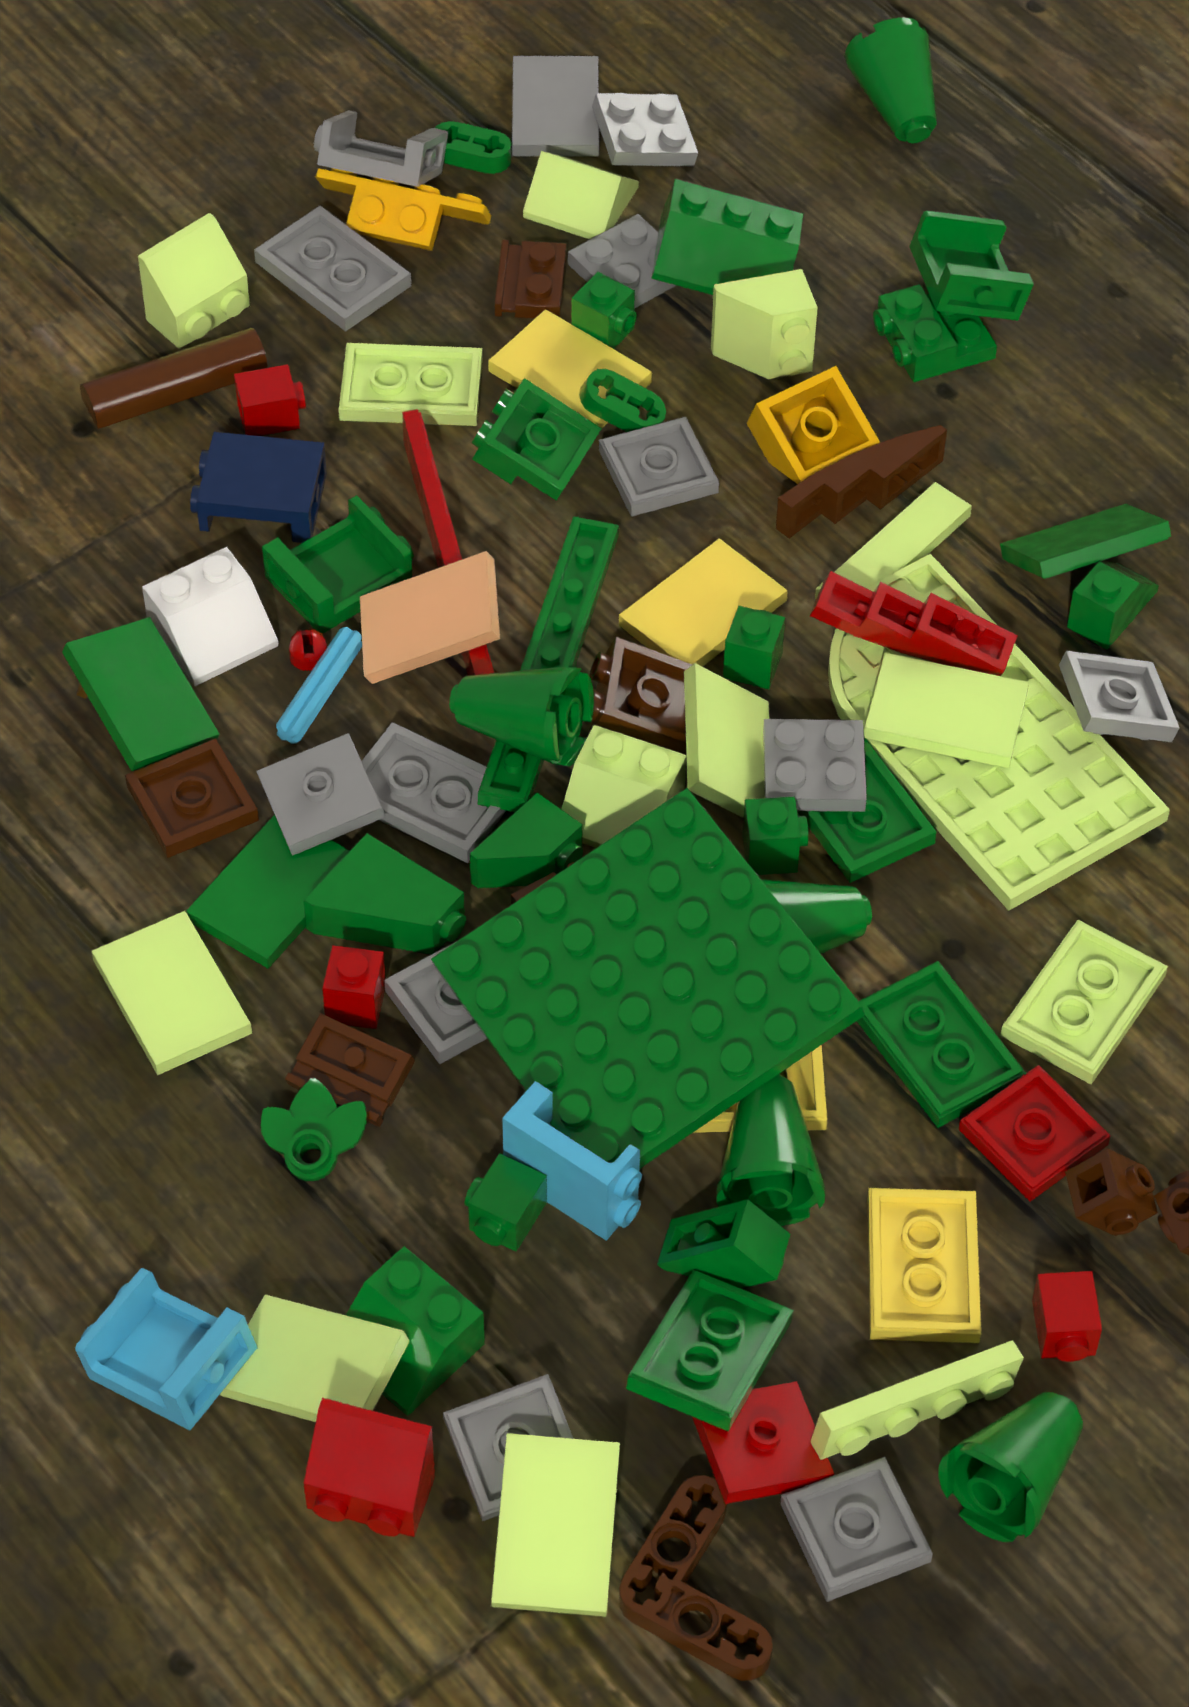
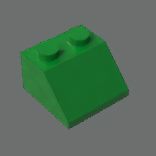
[346,1246,485,1416]

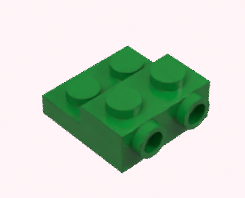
[873,284,997,383]
[471,378,602,500]

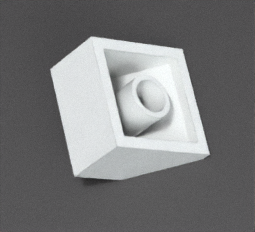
[142,547,278,687]

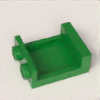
[909,211,1034,321]
[262,495,414,634]

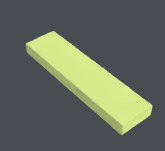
[815,482,972,599]

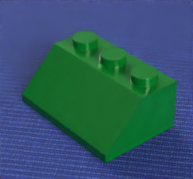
[651,179,803,295]

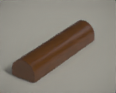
[80,327,268,429]

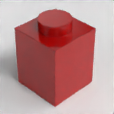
[234,364,306,436]
[322,945,385,1029]
[1032,1271,1102,1362]

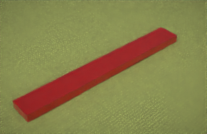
[402,409,494,675]

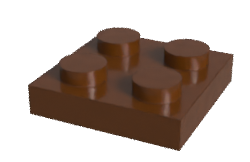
[125,738,259,858]

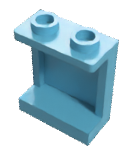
[502,1081,642,1241]
[75,1268,258,1431]

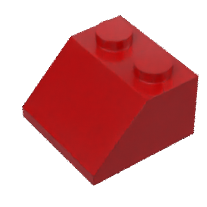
[304,1397,435,1538]

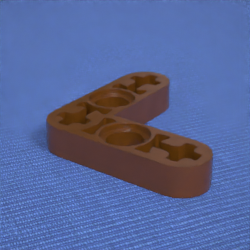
[619,1475,773,1681]

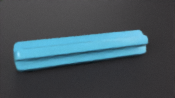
[276,627,362,744]

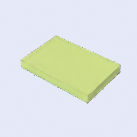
[339,343,483,426]
[864,653,1029,768]
[684,663,769,817]
[92,911,252,1075]
[1000,920,1168,1084]
[220,1295,410,1422]
[491,1433,620,1617]

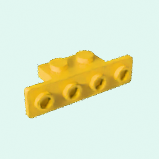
[316,168,491,251]

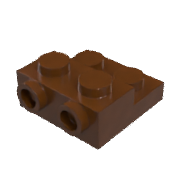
[589,637,693,755]

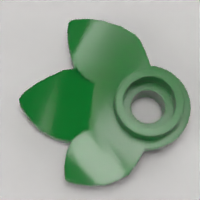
[261,1078,367,1181]

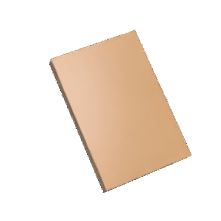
[360,551,500,684]

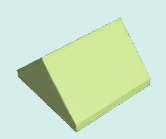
[523,151,639,239]

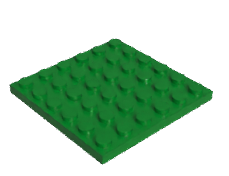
[431,788,865,1169]

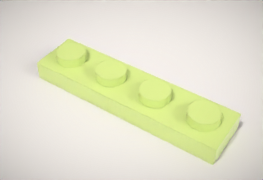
[810,1340,1024,1460]

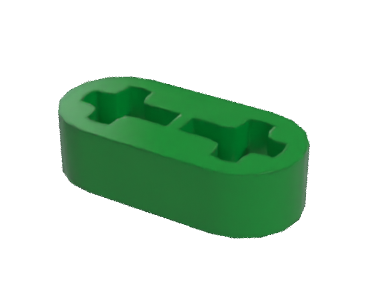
[435,121,512,174]
[579,369,666,432]

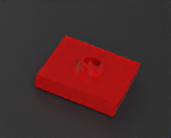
[959,1065,1111,1202]
[692,1381,834,1504]

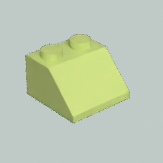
[138,213,250,349]
[711,269,818,379]
[561,725,687,848]

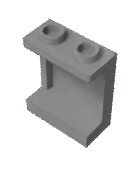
[314,110,448,187]

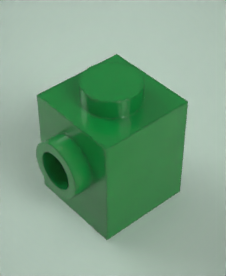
[571,272,637,349]
[723,606,785,689]
[742,796,808,875]
[464,1153,547,1252]

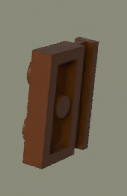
[495,240,566,318]
[285,1013,415,1127]

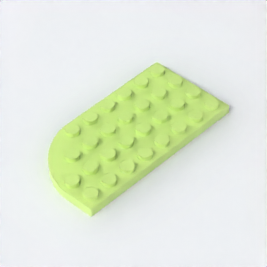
[828,554,1170,911]

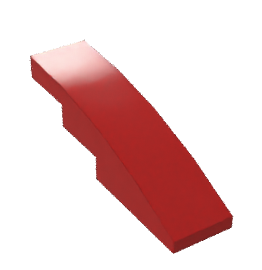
[810,571,1018,676]

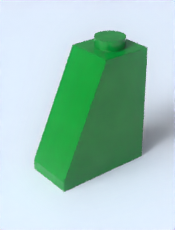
[303,833,466,955]

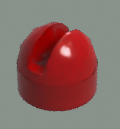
[289,629,327,671]

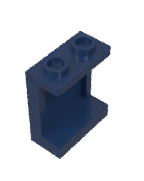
[190,432,327,543]

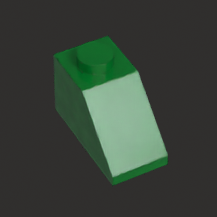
[1067,561,1159,650]
[470,793,583,888]
[657,1199,790,1288]

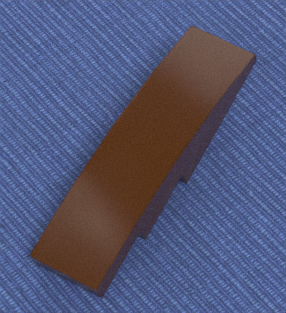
[776,425,947,539]

